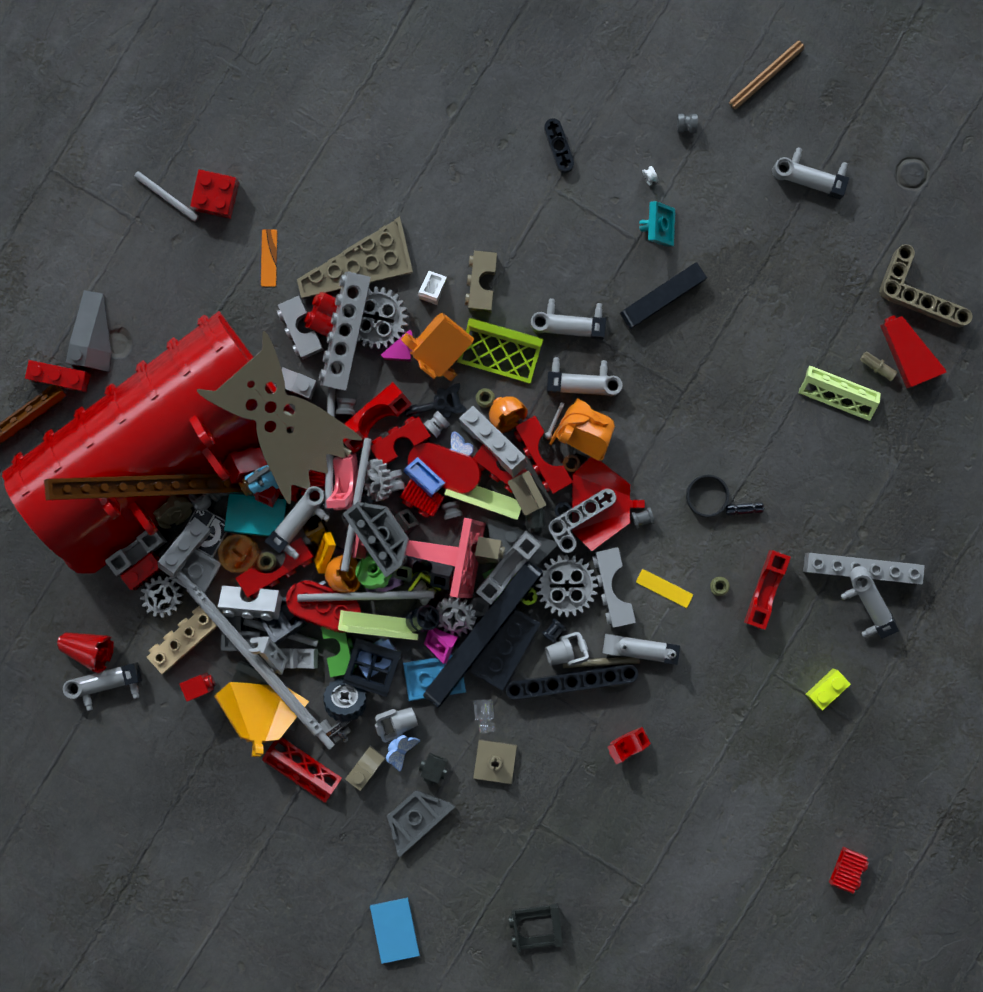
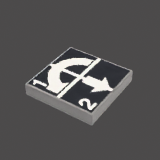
[185,510,228,557]

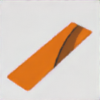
[261,229,277,287]

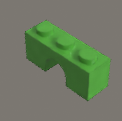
[321,627,357,677]

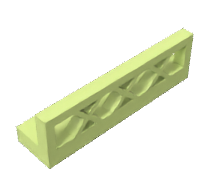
[799,365,881,421]
[445,486,521,520]
[338,610,418,640]

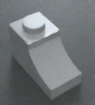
[275,367,318,400]

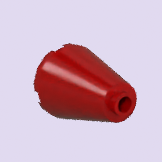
[57,633,114,673]

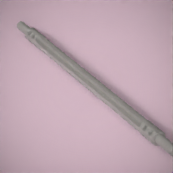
[176,570,335,749]

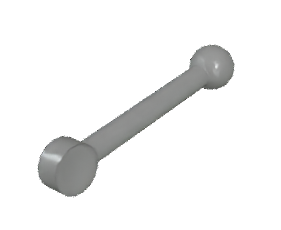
[545,402,565,440]

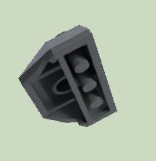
[342,502,409,578]

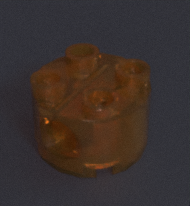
[218,534,260,573]

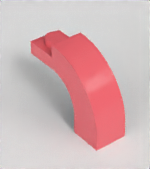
[326,453,358,510]

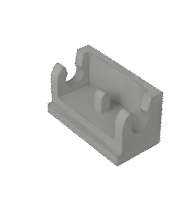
[249,637,288,675]

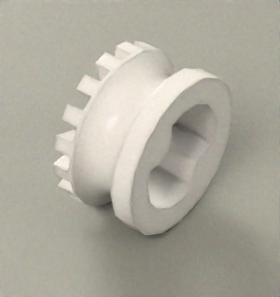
[642,166,658,186]

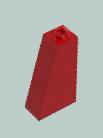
[880,315,946,389]

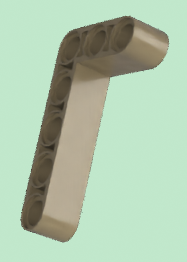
[879,244,973,328]

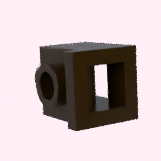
[303,515,328,547]

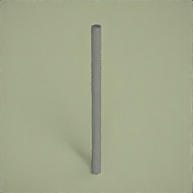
[325,387,335,509]
[341,438,372,572]
[297,590,434,602]

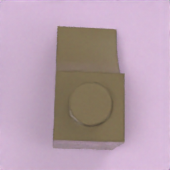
[475,537,505,565]
[345,746,385,791]

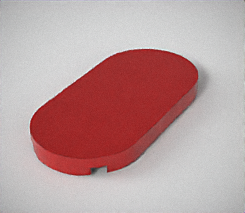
[408,442,481,493]
[286,580,361,633]

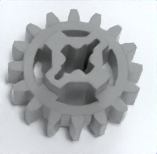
[364,459,393,501]
[140,576,183,617]
[436,596,477,636]

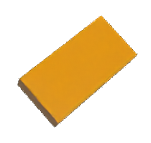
[314,532,336,574]

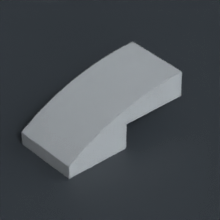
[279,648,318,669]

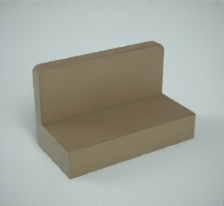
[508,471,546,515]

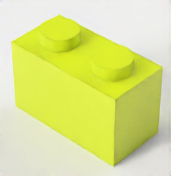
[805,669,851,711]

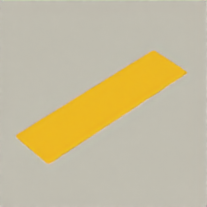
[636,569,693,608]

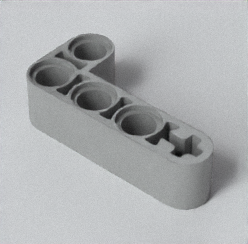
[549,489,616,553]

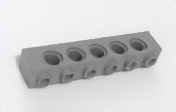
[319,272,371,390]
[803,553,925,584]

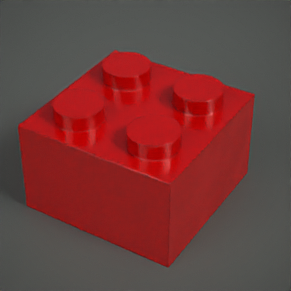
[190,169,239,219]

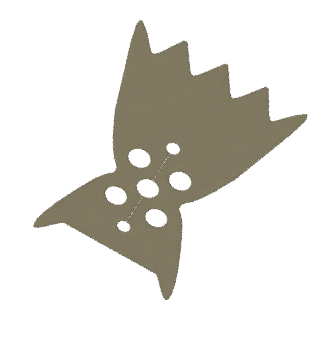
[197,331,362,504]

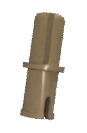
[860,352,897,381]

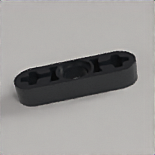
[544,118,574,173]

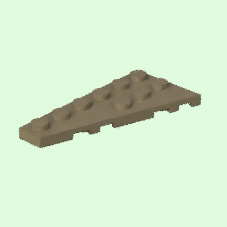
[297,216,413,299]

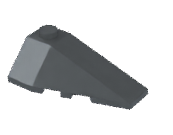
[66,290,112,372]

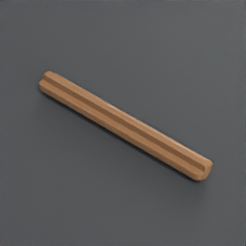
[729,41,805,109]

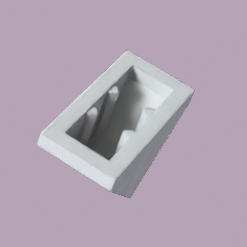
[418,271,447,305]

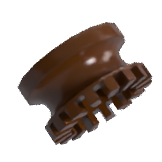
[563,455,580,472]

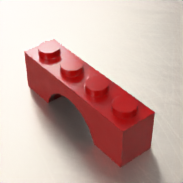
[343,382,412,454]
[514,416,573,494]
[236,537,315,598]
[744,550,791,630]

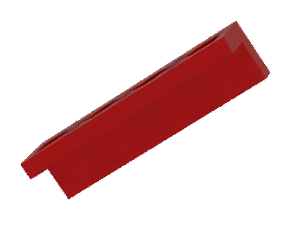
[262,737,342,803]

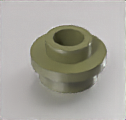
[476,388,495,408]
[257,552,277,571]
[710,577,730,596]

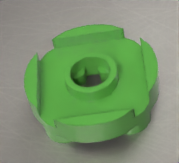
[355,554,393,589]

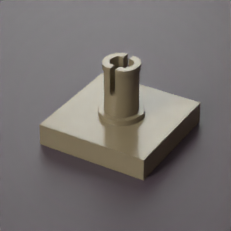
[473,740,517,784]

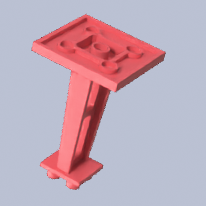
[352,518,486,598]

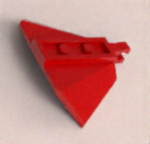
[572,457,645,551]

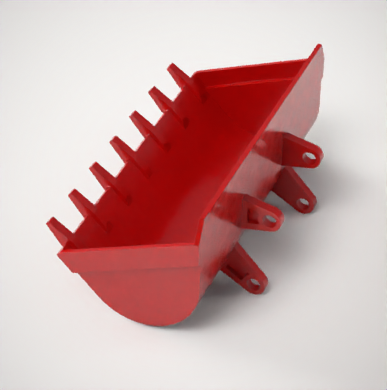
[2,311,295,574]

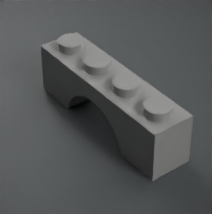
[459,406,527,478]
[476,531,541,604]
[592,547,636,628]

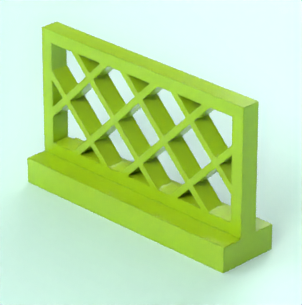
[457,318,543,383]

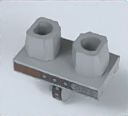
[319,719,352,743]

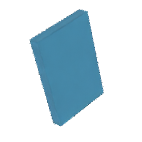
[403,655,466,701]
[370,897,420,964]

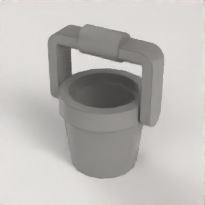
[545,632,589,666]
[375,708,418,742]

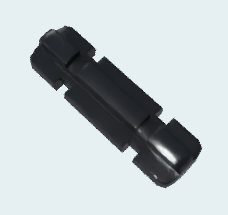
[726,502,764,515]

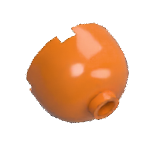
[489,396,528,433]
[325,555,361,593]

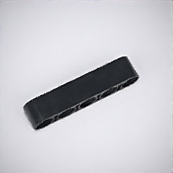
[619,262,707,329]

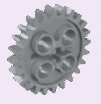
[347,287,409,349]
[536,555,598,617]

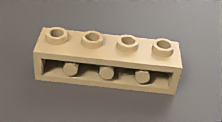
[147,606,218,674]

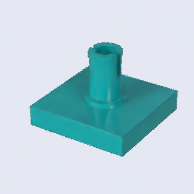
[639,201,675,247]

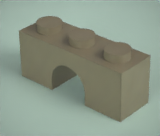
[465,251,497,312]

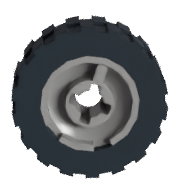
[323,677,367,722]

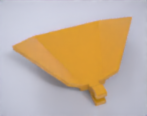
[215,682,309,757]

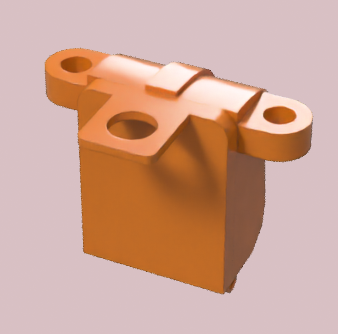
[401,313,474,381]
[549,398,615,461]

